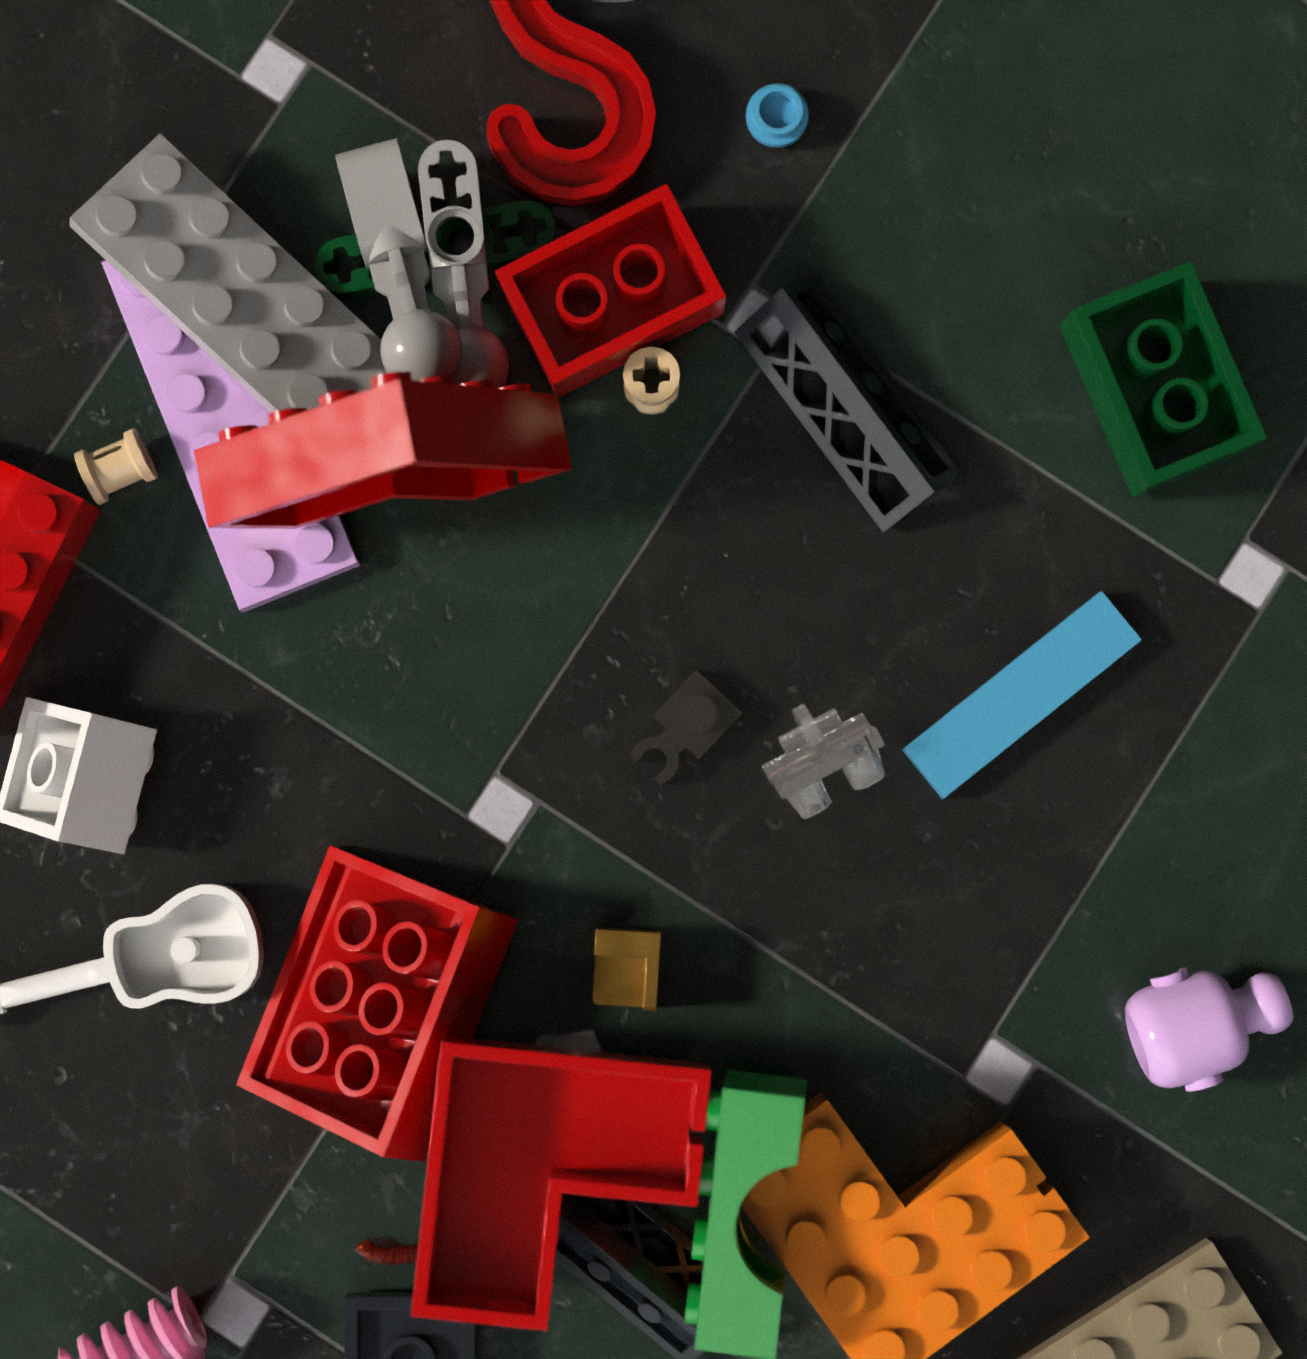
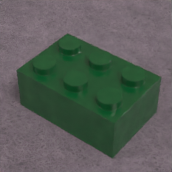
[1059,261,1267,498]

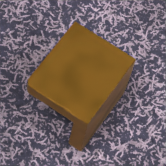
[593,927,661,1011]

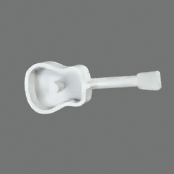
[0,884,264,1014]

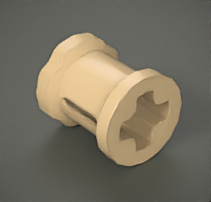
[623,346,680,415]
[74,428,158,505]

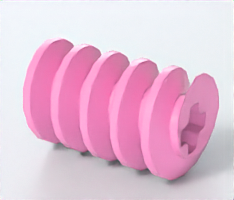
[58,1285,207,1359]

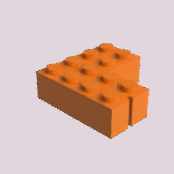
[741,1092,1090,1359]

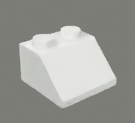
[0,697,157,854]

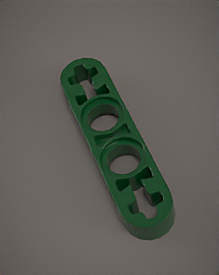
[314,200,557,300]

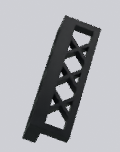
[734,274,962,533]
[556,1193,705,1359]

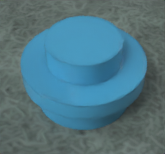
[746,84,809,148]

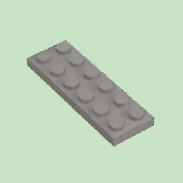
[70,134,387,413]

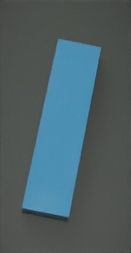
[902,591,1141,799]

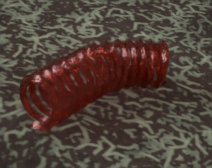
[355,1238,419,1266]

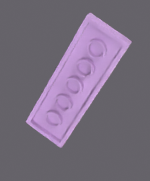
[101,261,360,612]

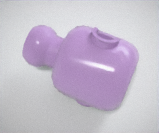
[1125,967,1293,1092]

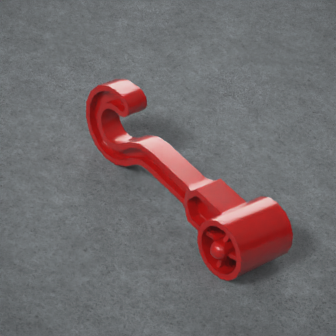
[487,0,656,207]

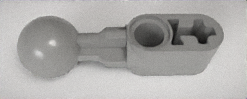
[335,138,462,381]
[418,140,510,388]

